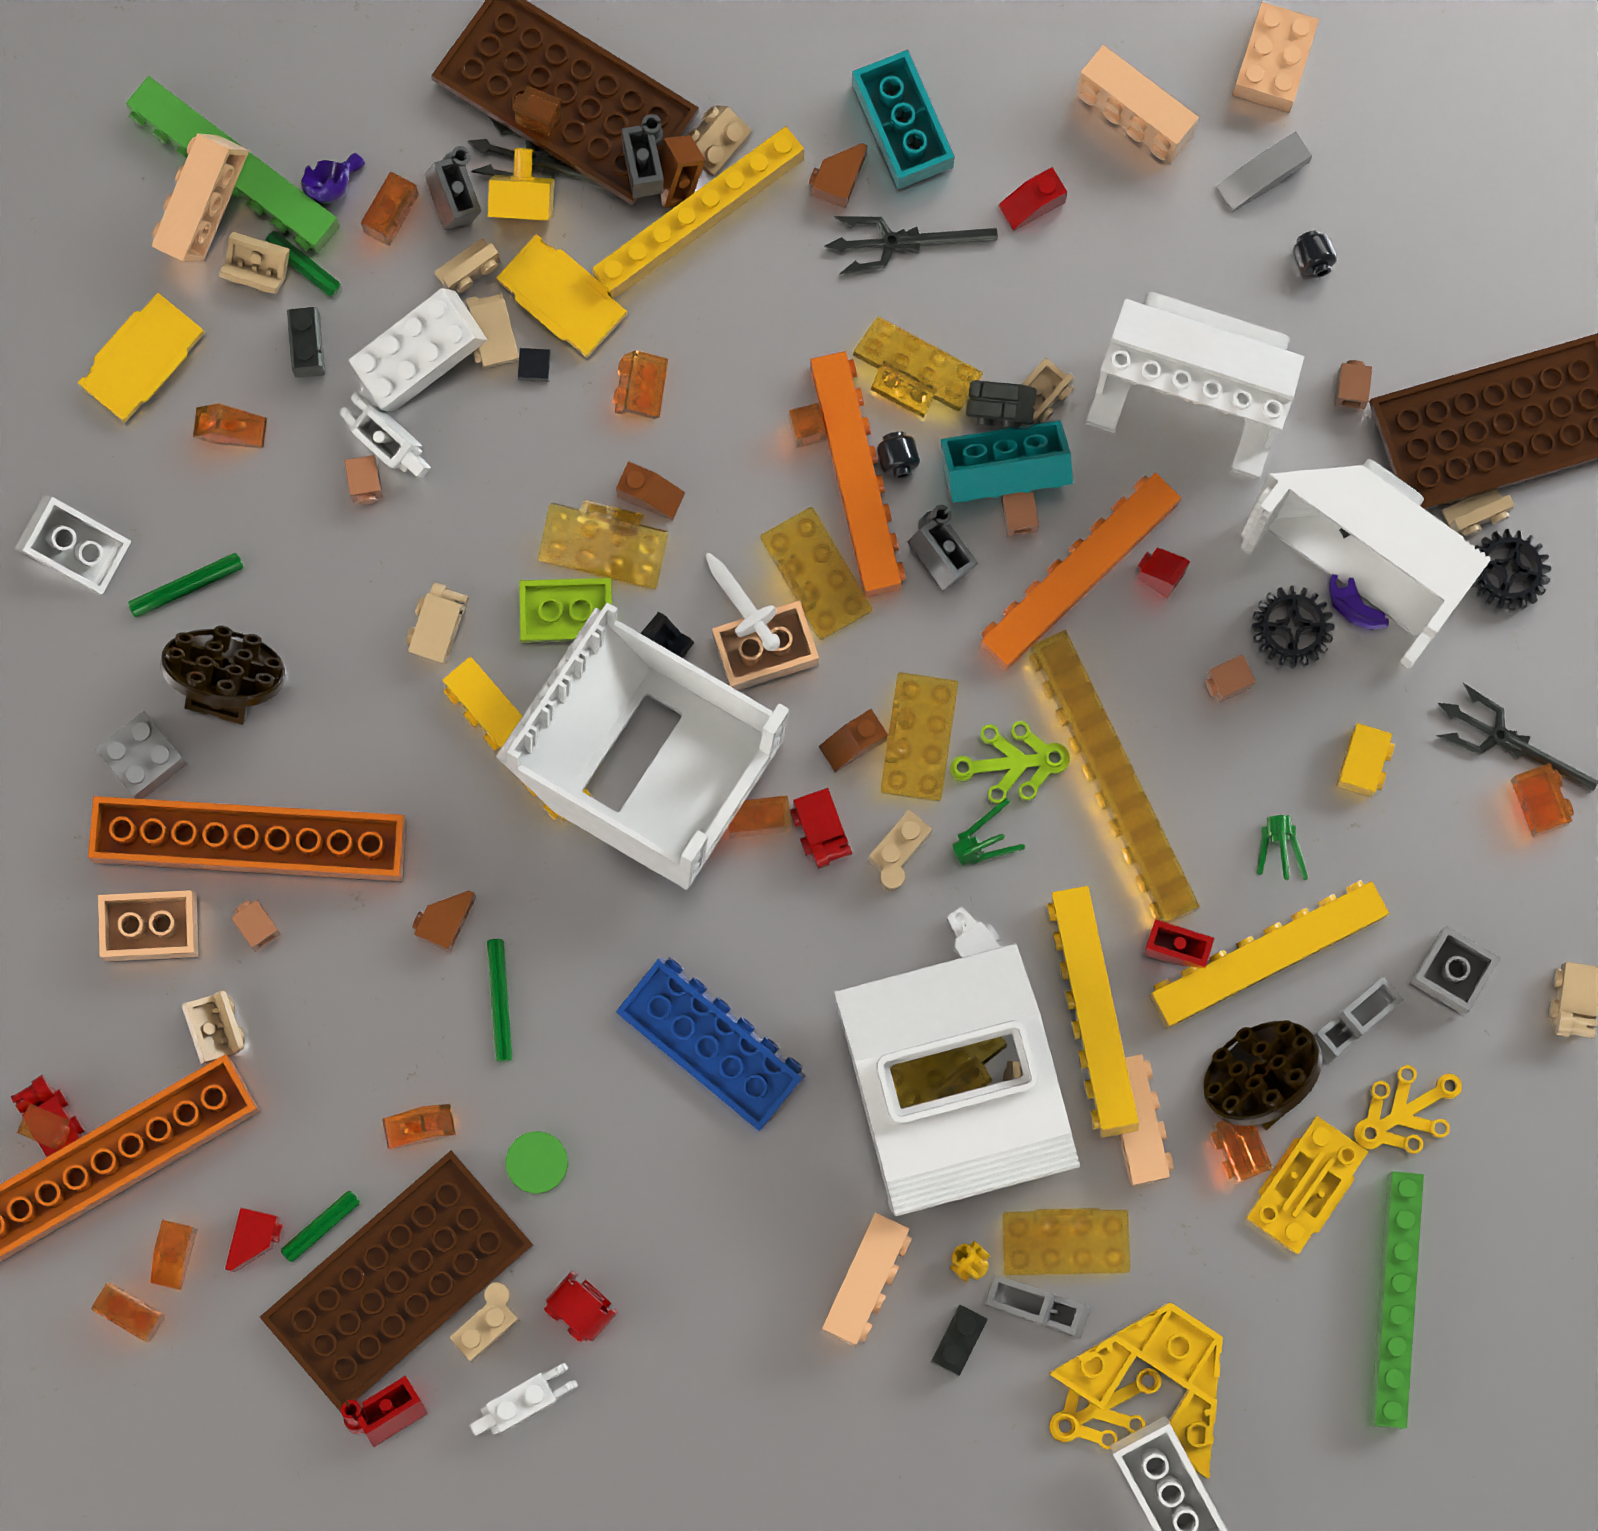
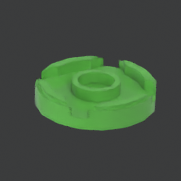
[505,1131,568,1194]

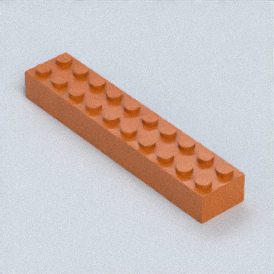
[88,796,407,882]
[0,1054,261,1262]

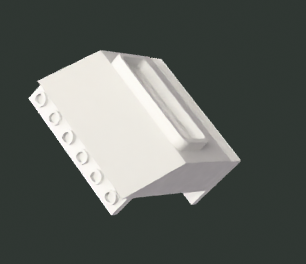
[1086,292,1305,480]
[1241,459,1490,669]
[496,602,790,890]
[834,943,1080,1216]

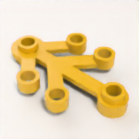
[1354,1065,1462,1154]
[1049,1368,1162,1449]

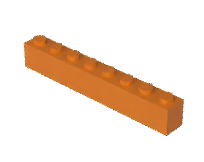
[810,351,906,598]
[980,472,1181,671]

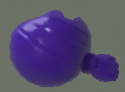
[301,153,365,204]

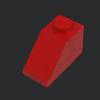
[998,167,1068,231]
[1137,547,1190,599]
[1144,919,1215,968]
[225,1207,284,1272]

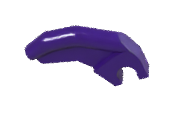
[1329,574,1389,630]

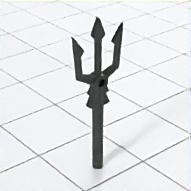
[468,118,599,185]
[824,216,998,275]
[1436,683,1598,791]

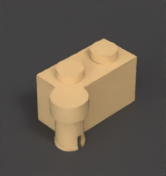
[465,293,519,369]
[406,582,469,663]
[868,809,933,891]
[1549,962,1598,1039]
[449,1282,520,1362]

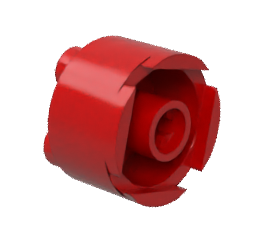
[544,1271,618,1342]

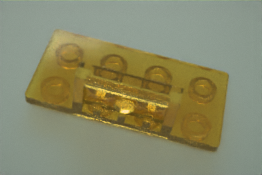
[853,317,983,418]
[538,500,669,589]
[760,507,872,640]
[880,672,958,802]
[890,1036,1008,1108]
[1003,1208,1130,1275]

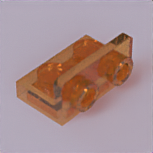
[613,350,668,419]

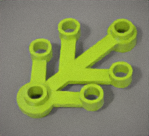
[950,721,1070,805]

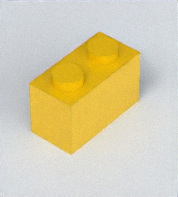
[1336,723,1395,797]

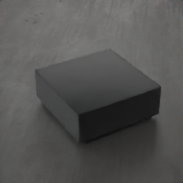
[518,348,551,382]

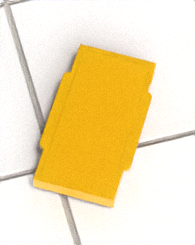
[496,234,627,358]
[77,292,205,423]
[1245,1116,1369,1255]

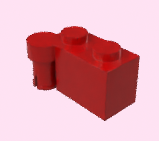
[789,788,852,869]
[10,1075,85,1157]
[341,1376,428,1447]

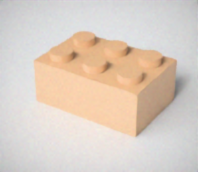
[1232,2,1319,113]
[712,600,819,691]
[98,890,199,962]

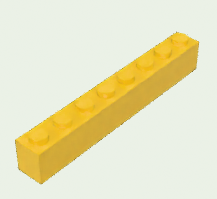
[592,126,804,299]
[1149,880,1390,1029]
[1047,886,1139,1138]

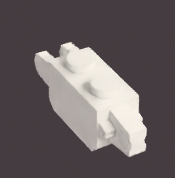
[339,392,431,477]
[947,907,1000,958]
[470,1363,578,1436]

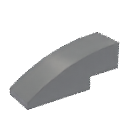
[1216,131,1312,212]
[1313,976,1404,1064]
[985,1275,1091,1338]

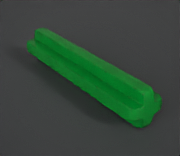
[265,231,341,297]
[281,1191,360,1262]

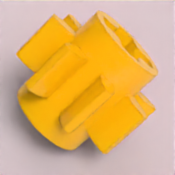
[950,1241,990,1282]

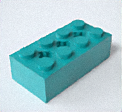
[852,49,955,190]
[940,420,1073,503]

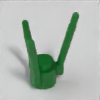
[952,798,1025,866]
[1257,815,1308,880]

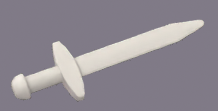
[706,553,780,651]

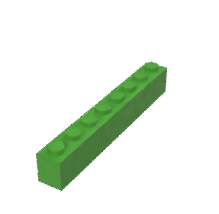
[126,76,340,254]
[1370,1171,1424,1429]

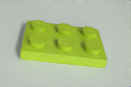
[519,578,612,643]

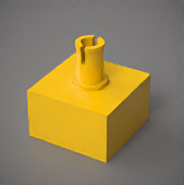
[487,148,555,221]

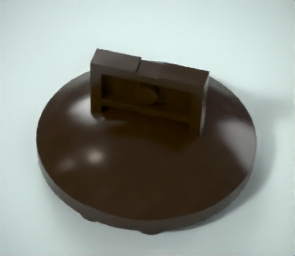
[160,626,285,725]
[1203,1020,1322,1131]

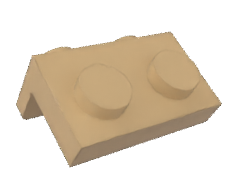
[685,105,752,176]
[219,232,290,294]
[435,239,501,293]
[1022,357,1074,425]
[1442,489,1515,537]
[182,990,245,1064]

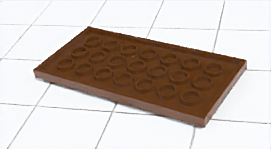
[431,0,699,206]
[1369,333,1598,510]
[260,1150,534,1412]

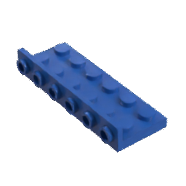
[616,957,806,1131]

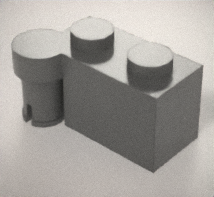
[621,114,664,198]
[424,146,482,230]
[907,505,979,591]

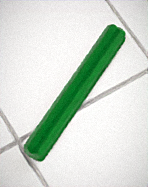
[128,553,243,617]
[487,939,512,1062]

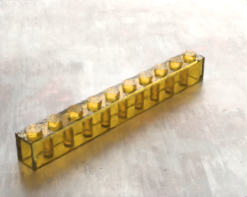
[1029,629,1200,923]

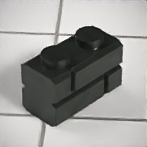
[287,307,325,377]
[966,380,1037,429]
[931,1305,988,1377]

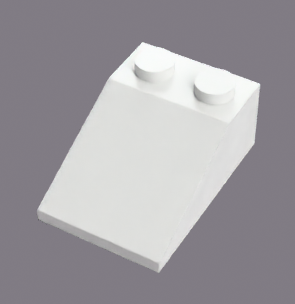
[15,495,132,595]

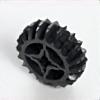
[1471,529,1551,612]
[1251,586,1335,669]

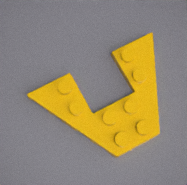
[1049,1302,1223,1479]

